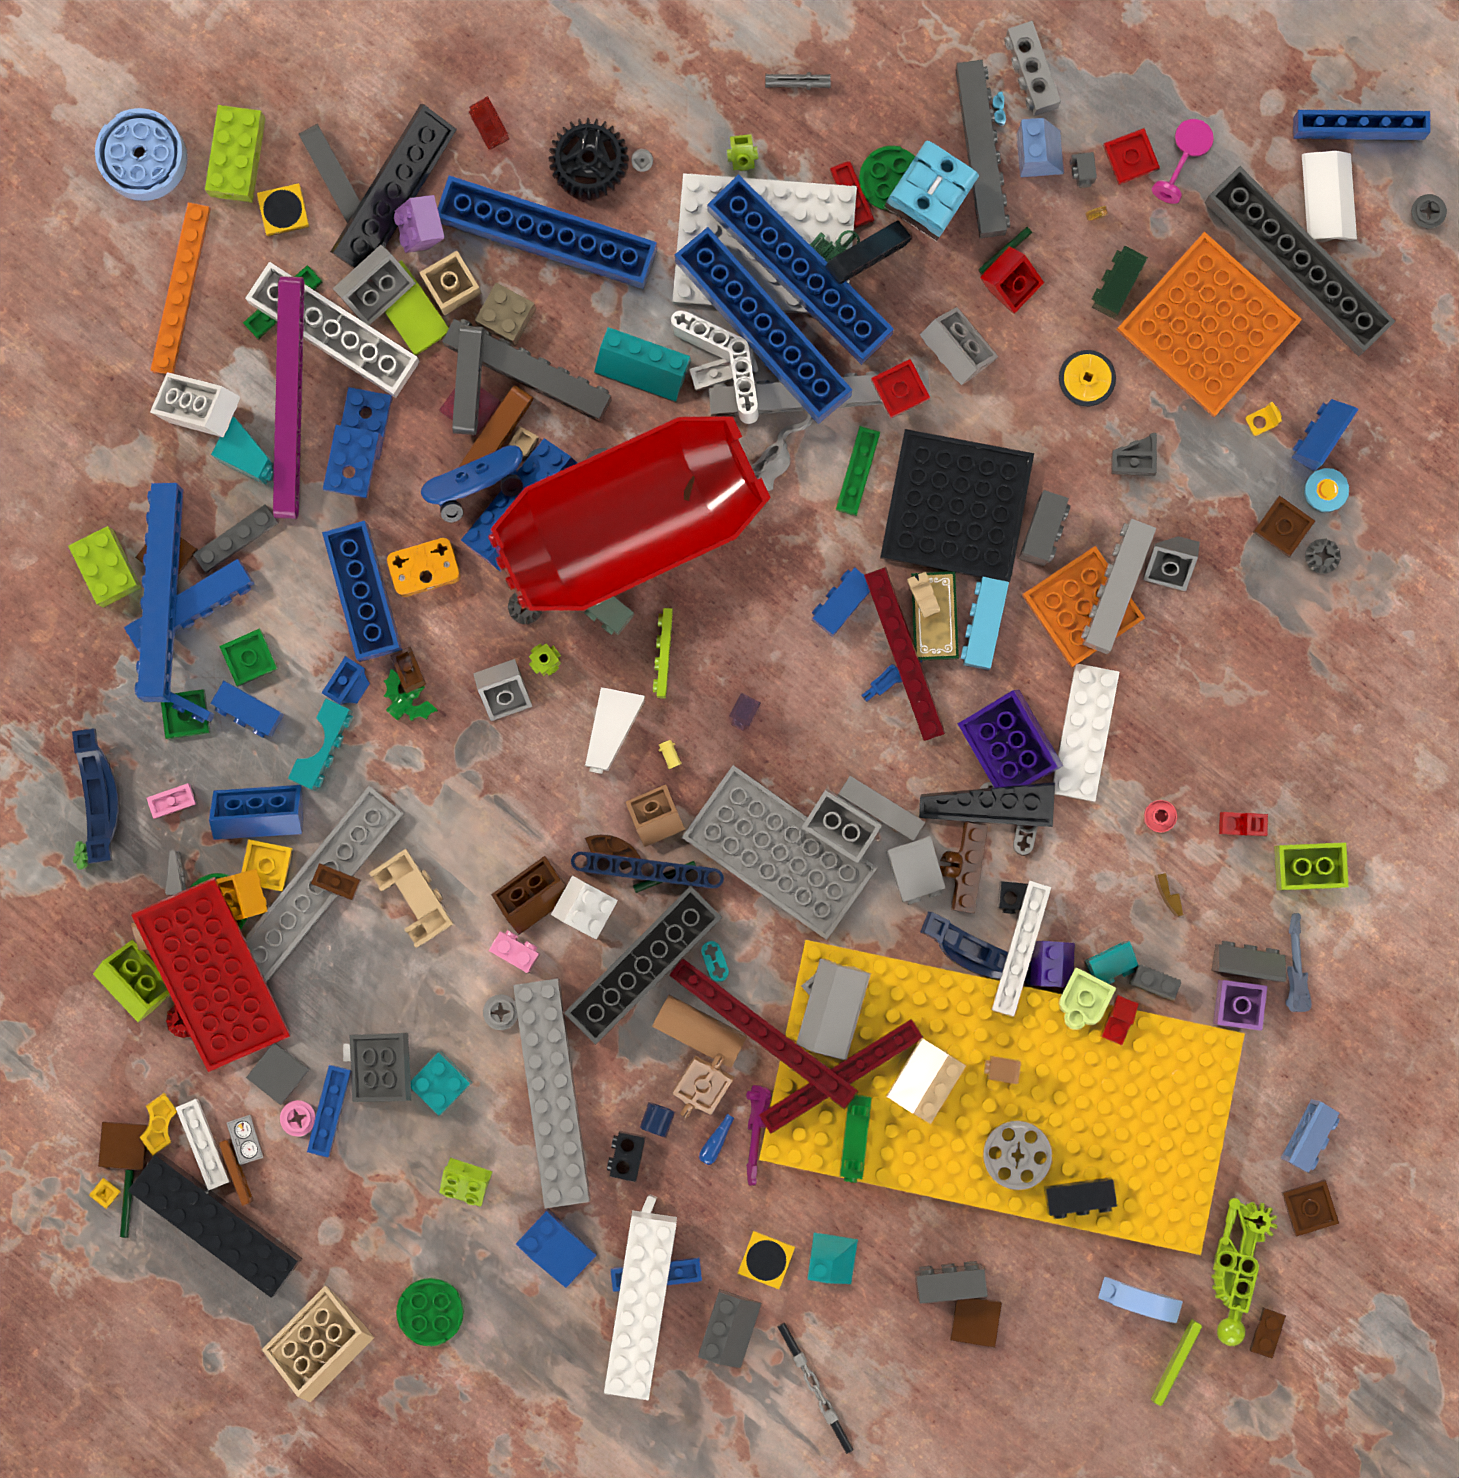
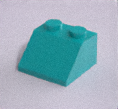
[1084,941,1138,984]

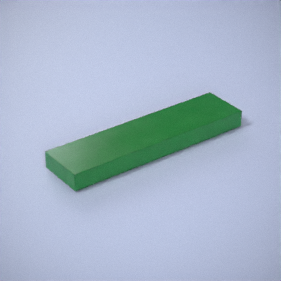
[243,265,323,340]
[836,426,881,516]

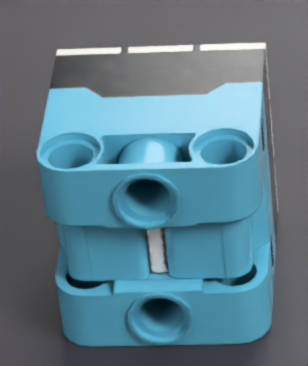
[884,141,979,241]

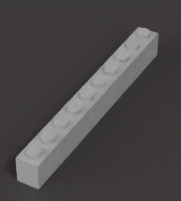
[709,368,930,417]

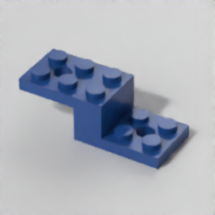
[323,387,392,499]

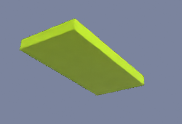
[385,260,449,356]

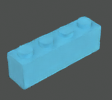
[960,577,1009,670]

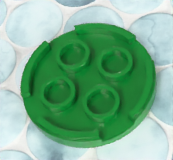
[859,146,915,211]
[396,1277,464,1346]

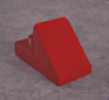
[1100,995,1139,1045]

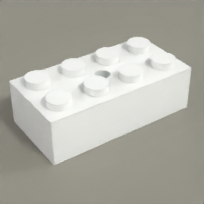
[150,372,240,437]

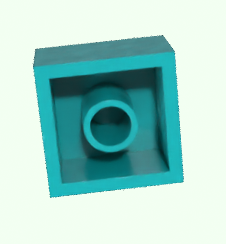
[411,1051,473,1116]

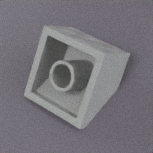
[473,659,532,721]

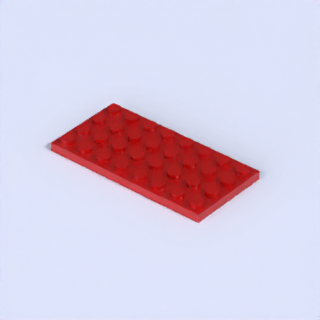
[131,877,290,1072]

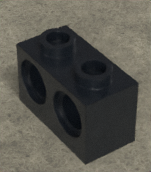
[997,881,1046,914]
[607,1131,646,1182]

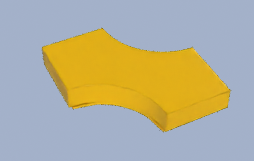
[140,1093,177,1156]

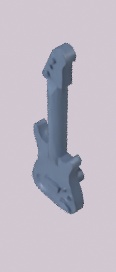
[1286,913,1312,1012]

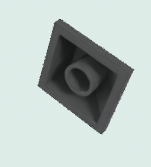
[1143,536,1200,591]

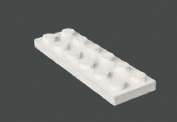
[1053,664,1119,802]

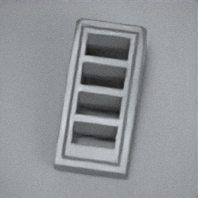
[165,850,186,895]

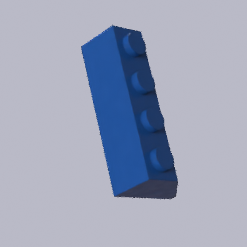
[209,785,304,840]

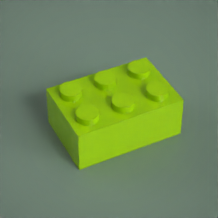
[68,526,142,607]
[1274,843,1349,891]

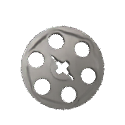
[983,1121,1052,1190]

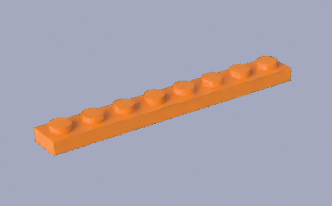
[150,202,211,375]

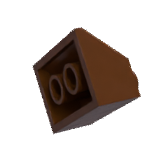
[491,856,566,935]

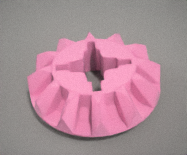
[280,1100,315,1136]

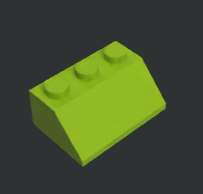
[93,939,170,1022]

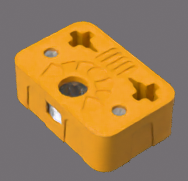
[387,538,461,597]

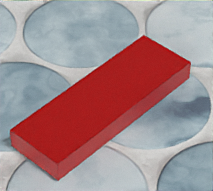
[830,160,875,229]

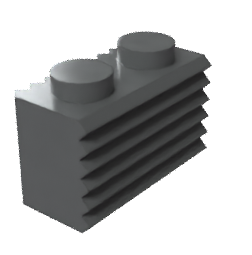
[1129,964,1182,1001]

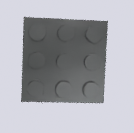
[350,1033,411,1102]

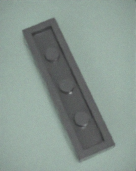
[193,505,279,573]

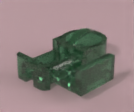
[810,230,860,263]

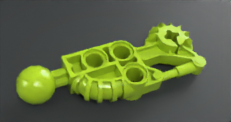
[1212,1198,1277,1346]

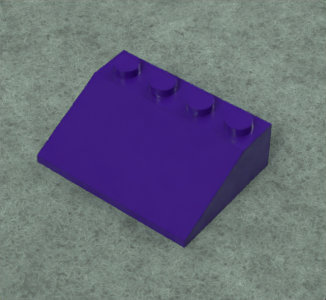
[958,689,1063,788]

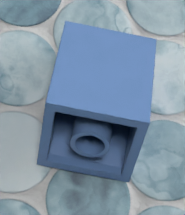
[1017,118,1064,177]

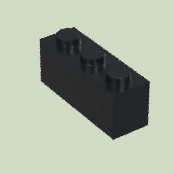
[1044,1177,1117,1219]

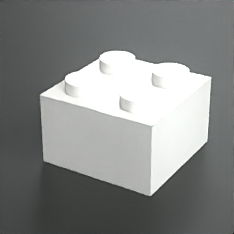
[551,876,618,940]

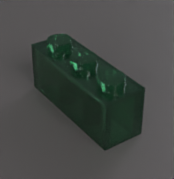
[1091,246,1148,320]

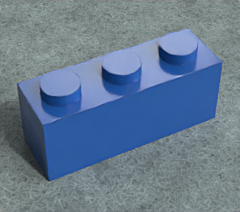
[812,568,870,637]
[210,680,285,738]

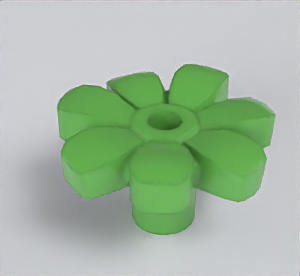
[73,841,88,870]

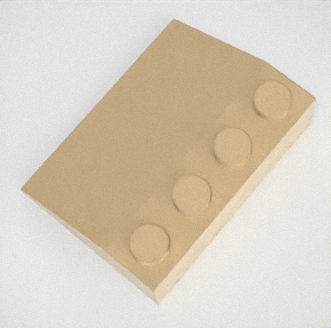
[262,1285,374,1402]

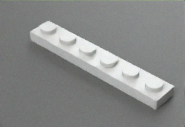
[992,881,1051,1017]

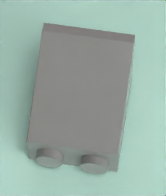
[886,837,946,905]

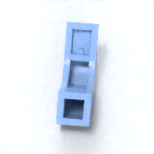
[1098,1277,1183,1323]

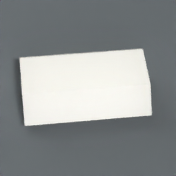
[1302,151,1357,243]

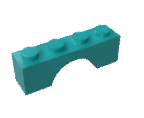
[288,698,353,791]

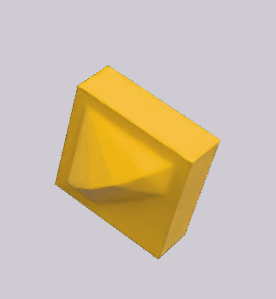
[89,1178,121,1209]

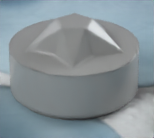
[631,149,653,172]

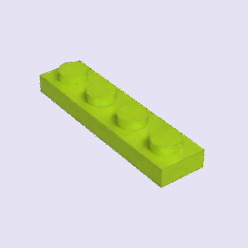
[653,608,673,698]

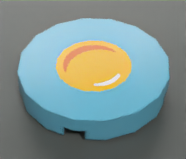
[1304,468,1349,512]

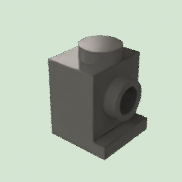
[1070,152,1097,188]

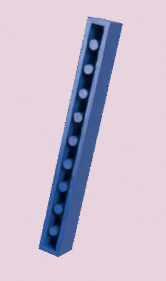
[135,483,183,702]

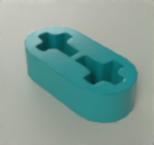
[701,941,729,982]

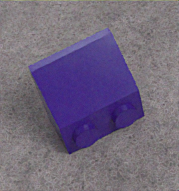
[1030,941,1075,987]

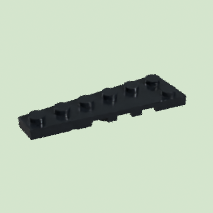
[919,782,1055,827]

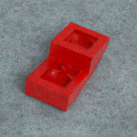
[1219,812,1268,836]

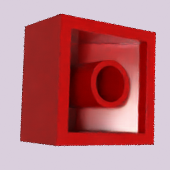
[980,246,1044,314]

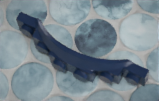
[72,728,119,864]
[920,912,1034,986]

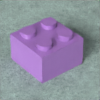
[394,195,445,253]
[1213,980,1267,1031]

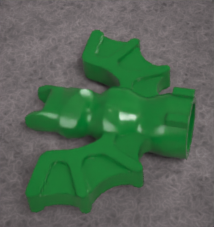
[384,669,438,721]

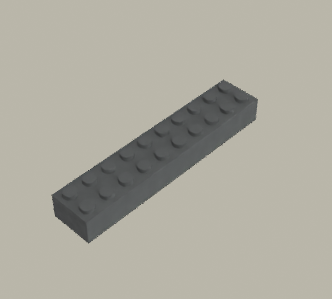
[1205,166,1396,357]

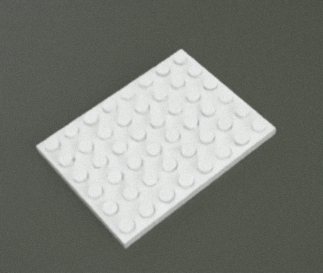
[673,173,857,314]

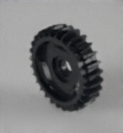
[548,118,629,200]

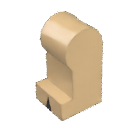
[907,572,940,618]

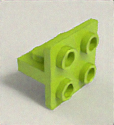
[439,1158,493,1207]

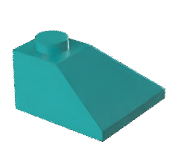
[807,1232,858,1284]

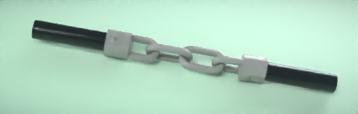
[777,1322,854,1454]

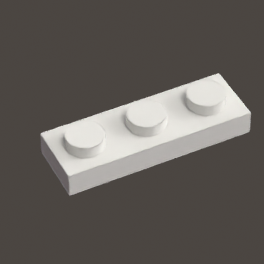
[689,350,759,391]

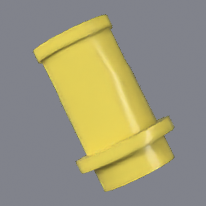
[659,740,682,769]

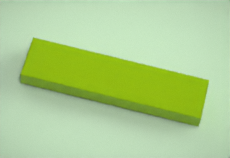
[1151,1319,1202,1406]

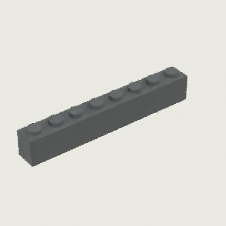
[955,60,1010,239]
[442,319,612,422]

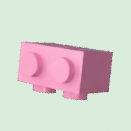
[489,930,540,973]

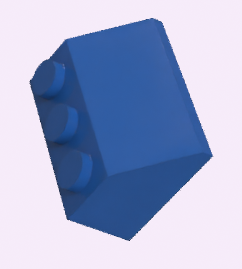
[1292,399,1359,472]

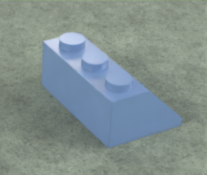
[1281,1099,1340,1173]

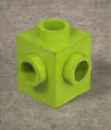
[727,134,758,171]
[529,643,561,676]

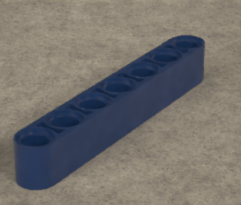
[571,851,724,888]

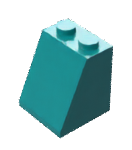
[211,416,274,485]

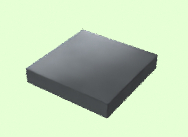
[246,1043,309,1105]

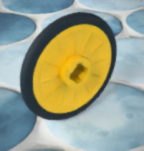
[1059,350,1116,406]

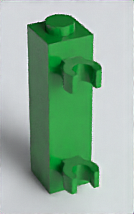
[839,1095,872,1183]

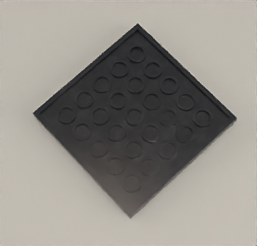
[880,429,1034,583]

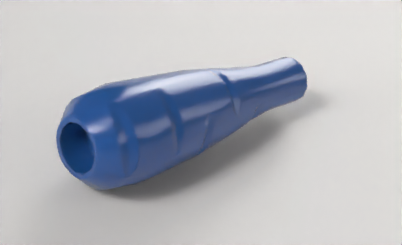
[699,1114,734,1165]

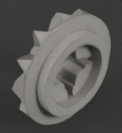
[483,994,518,1030]

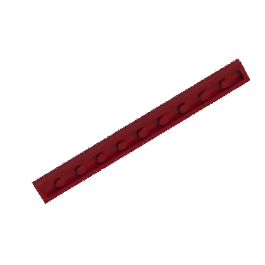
[669,958,858,1110]

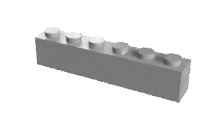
[1081,519,1156,654]

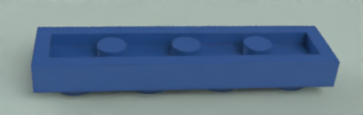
[307,1065,351,1157]
[610,1257,702,1292]

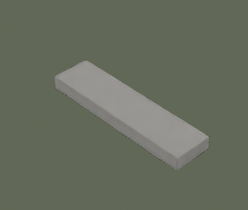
[838,776,925,841]

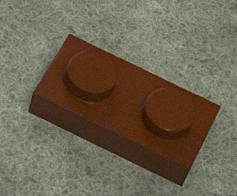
[390,647,426,693]
[311,863,361,901]
[1250,1307,1286,1359]

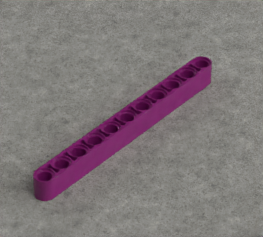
[273,276,305,519]

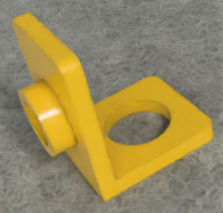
[1245,402,1282,436]

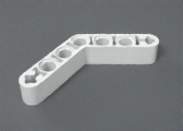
[671,310,759,424]

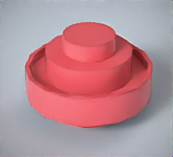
[1143,800,1177,833]

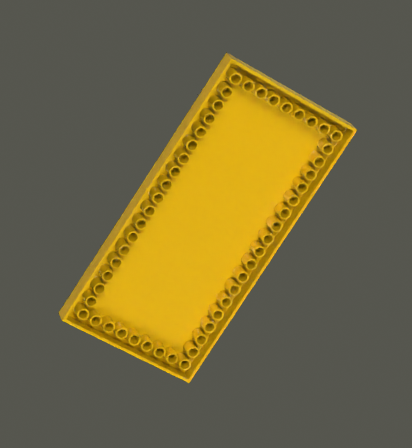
[759,940,1245,1255]

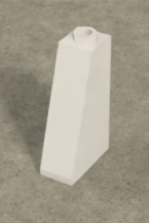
[585,687,645,774]

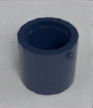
[639,1102,675,1137]

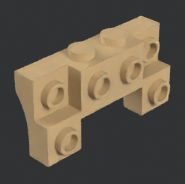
[369,849,454,948]

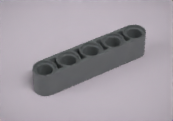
[298,124,360,223]
[452,325,484,435]

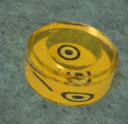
[1085,206,1108,221]

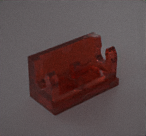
[468,96,510,150]

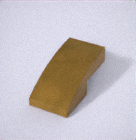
[1154,873,1183,916]

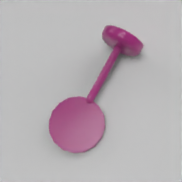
[1152,119,1214,204]

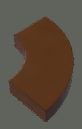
[585,834,641,870]

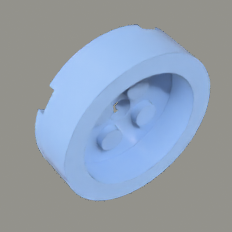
[95,108,187,201]

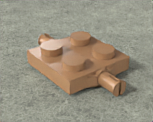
[672,1053,734,1118]

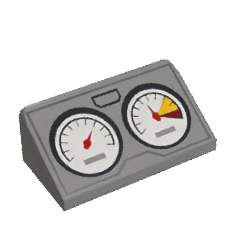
[227,1115,263,1165]

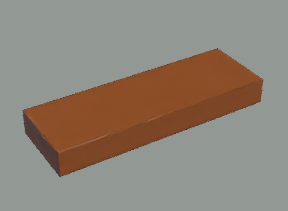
[219,1139,254,1206]

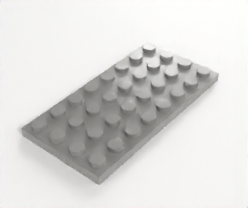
[682,765,878,940]

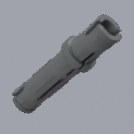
[765,72,831,90]

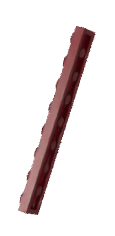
[864,567,946,741]
[759,1019,923,1134]

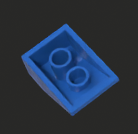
[516,1209,596,1288]

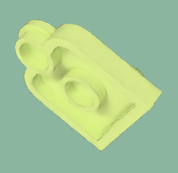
[1059,968,1116,1030]

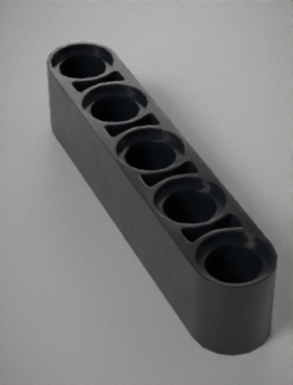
[825,220,913,285]

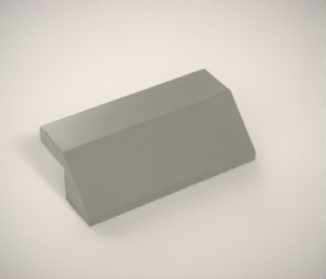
[796,959,871,1059]

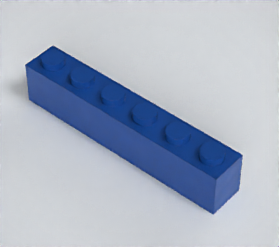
[1293,110,1430,140]
[124,559,255,650]

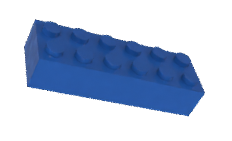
[461,438,577,572]
[322,521,402,662]

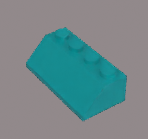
[594,327,691,402]

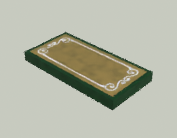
[911,571,959,661]

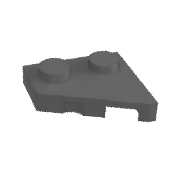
[1111,433,1157,476]

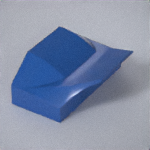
[322,656,370,705]

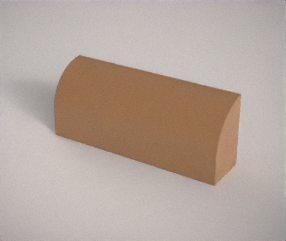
[652,994,747,1068]

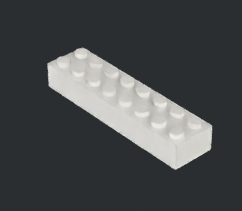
[245,262,420,398]
[604,1210,677,1400]

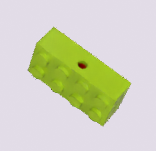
[205,105,266,203]

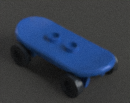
[421,445,523,523]

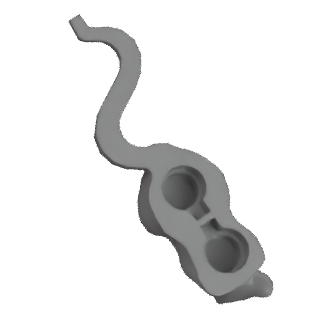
[751,413,813,491]

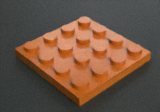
[1022,546,1145,668]

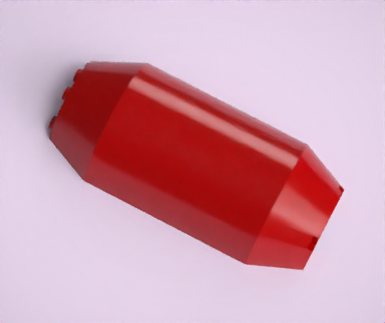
[488,416,771,611]

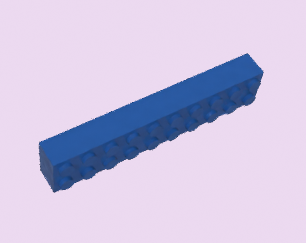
[707,174,894,365]
[437,175,658,289]
[674,227,852,424]

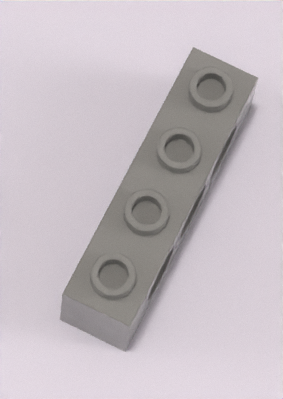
[1004,21,1061,116]

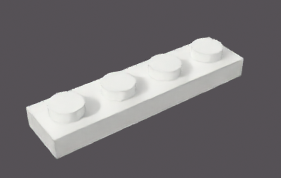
[175,1098,231,1191]

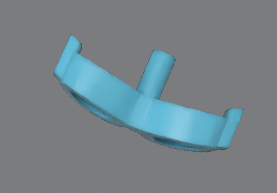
[992,92,1006,126]

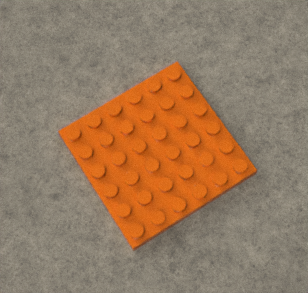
[1116,232,1302,417]

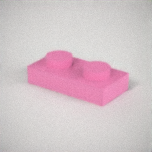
[146,783,197,819]

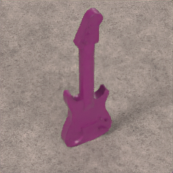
[746,1085,771,1186]

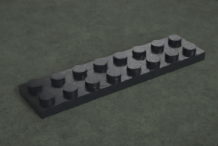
[330,104,457,269]

